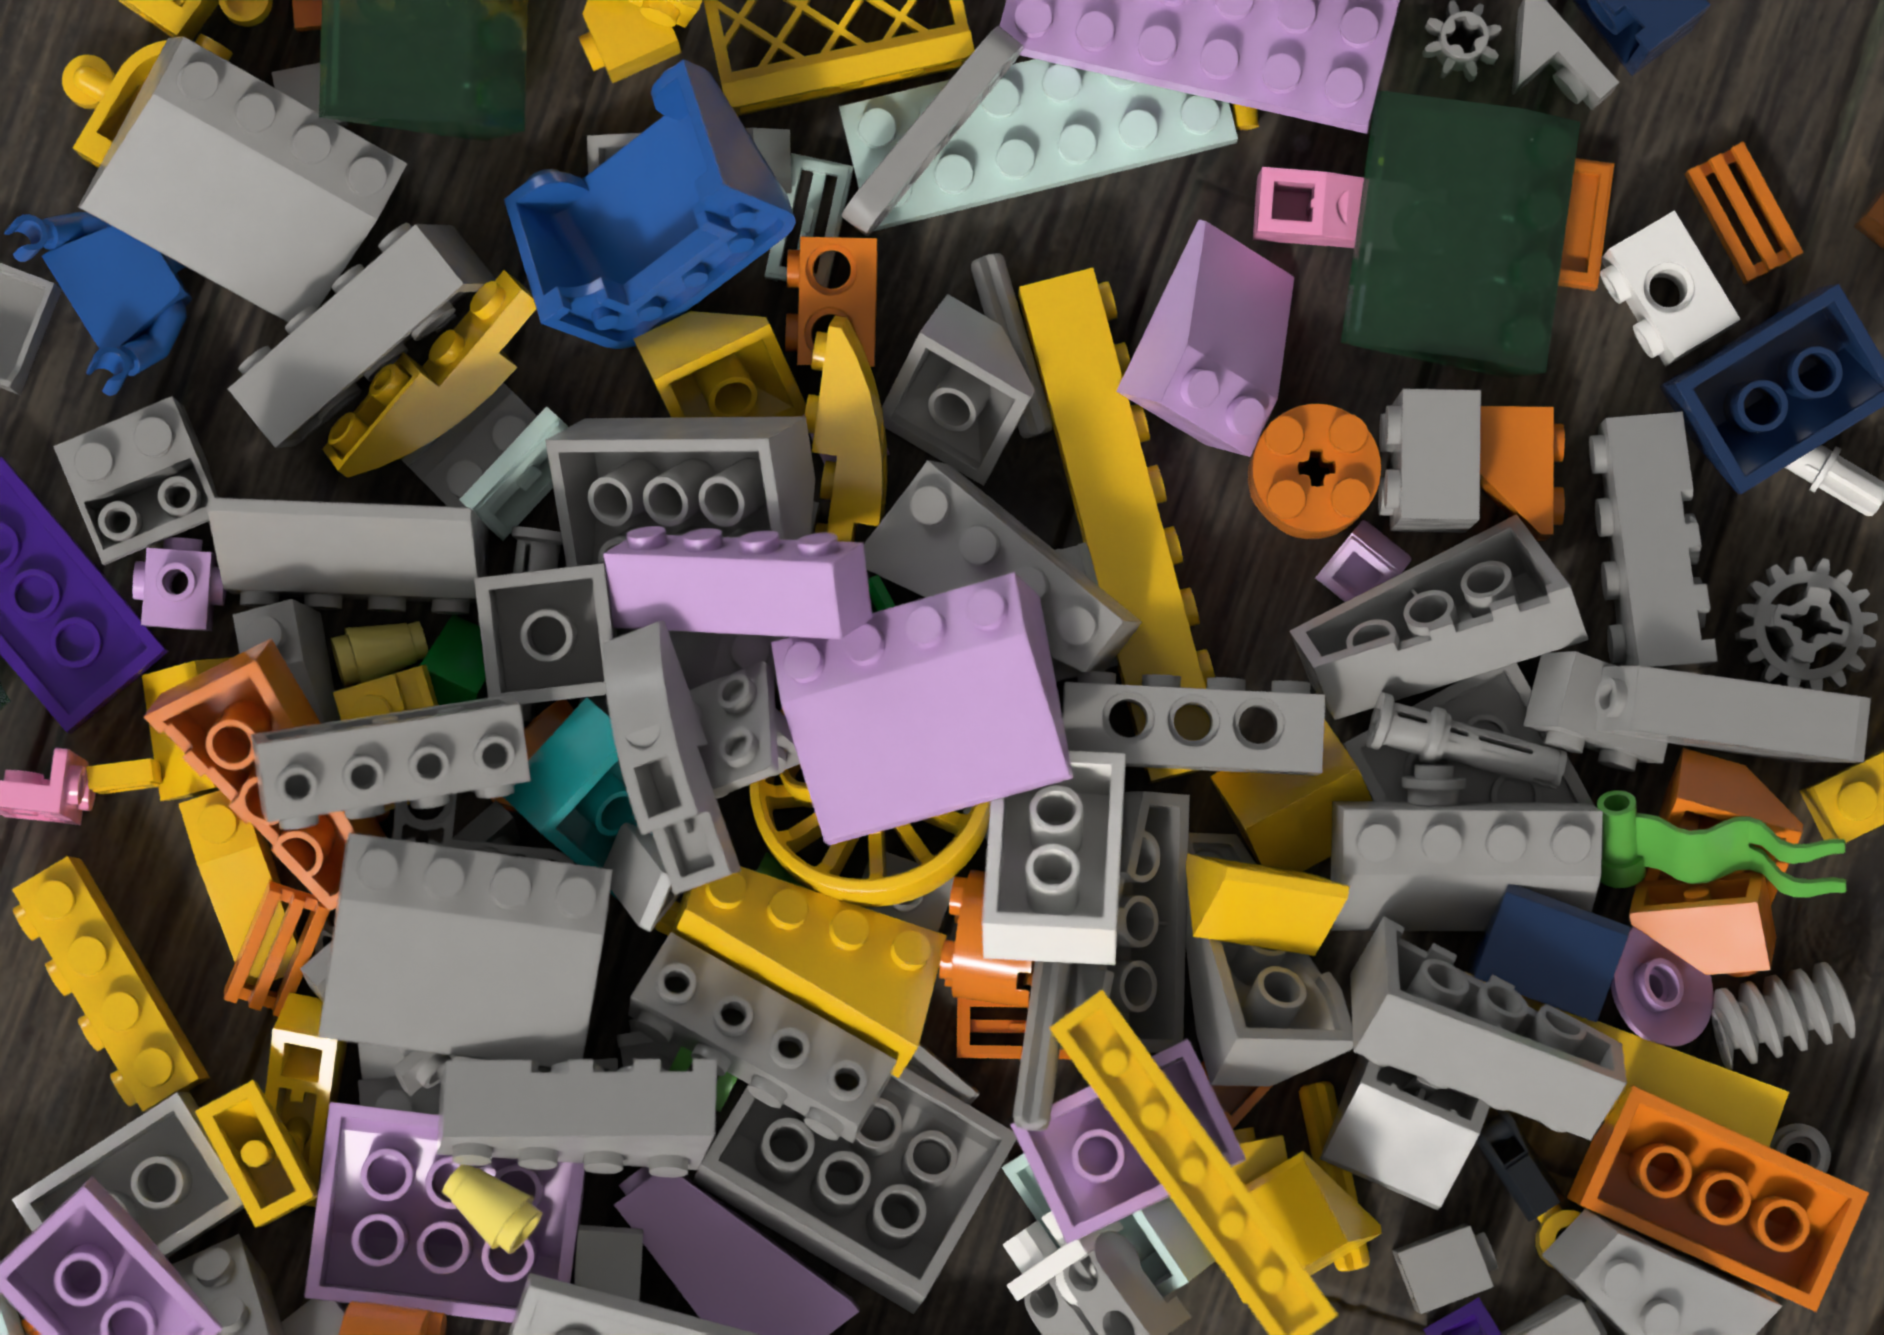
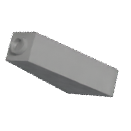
[1595,666,1871,763]

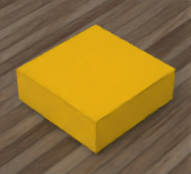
[86,758,163,794]

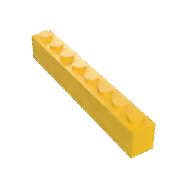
[1018,268,1215,784]

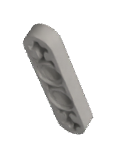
[841,26,1024,236]

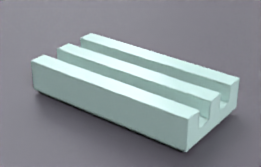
[765,153,854,288]
[459,407,568,541]

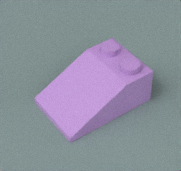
[1116,220,1294,457]
[1010,1039,1246,1244]
[0,1176,223,1335]

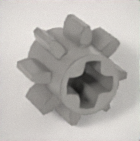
[1422,0,1502,82]

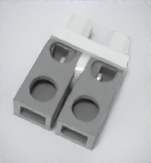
[1003,1211,1191,1335]

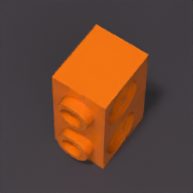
[785,236,878,367]

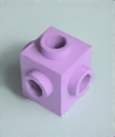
[132,537,226,631]

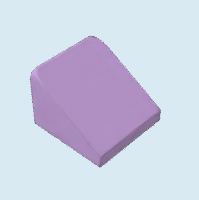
[1315,520,1411,602]

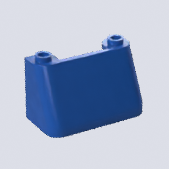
[504,59,796,349]

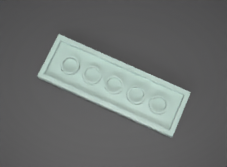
[839,59,1238,231]

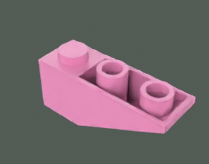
[1253,167,1447,255]

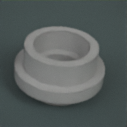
[1401,763,1466,806]
[1769,1123,1831,1173]

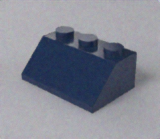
[1659,284,1884,494]

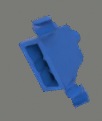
[4,212,192,396]

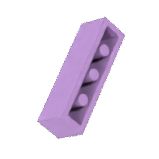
[603,526,872,639]

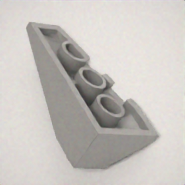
[1186,832,1353,1086]

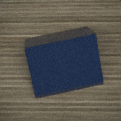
[1466,884,1631,1023]

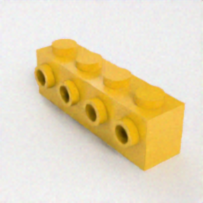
[12,856,210,1112]

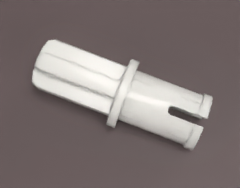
[1785,445,1884,516]

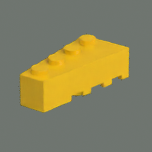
[672,866,947,1078]

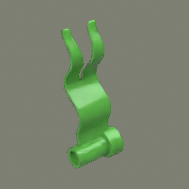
[1597,790,1847,897]

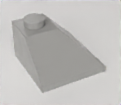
[882,294,1035,486]

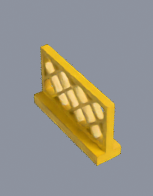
[703,0,975,116]

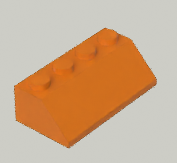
[1567,1085,1869,1312]

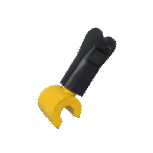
[1476,1109,1581,1269]

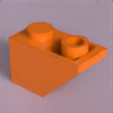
[1480,406,1565,541]

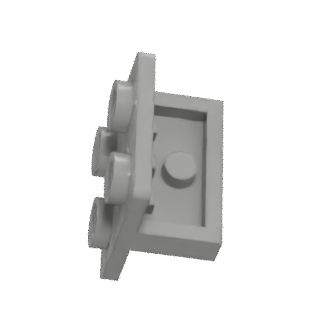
[689,661,800,798]

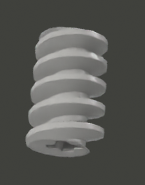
[1711,962,1855,1070]

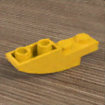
[322,270,536,478]
[804,316,888,542]

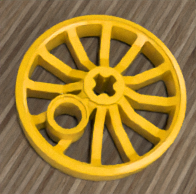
[750,708,991,907]

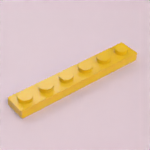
[1049,989,1338,1335]

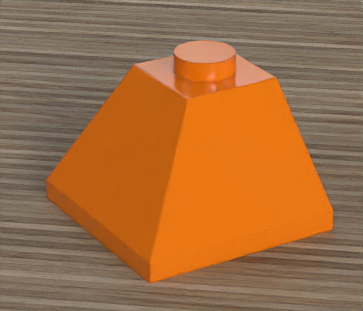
[1641,748,1803,905]

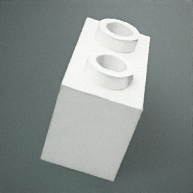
[1600,210,1741,367]

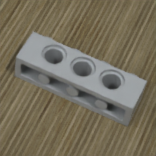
[1062,671,1325,776]

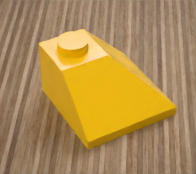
[633,311,806,418]

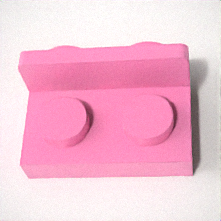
[0,748,96,825]

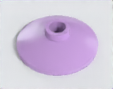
[1610,926,1713,1048]

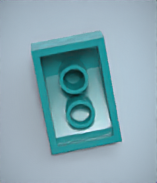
[503,697,726,900]

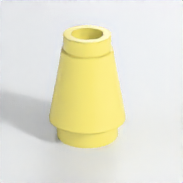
[330,621,429,687]
[442,1165,542,1254]

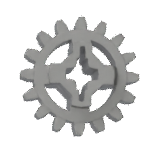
[1735,557,1878,691]

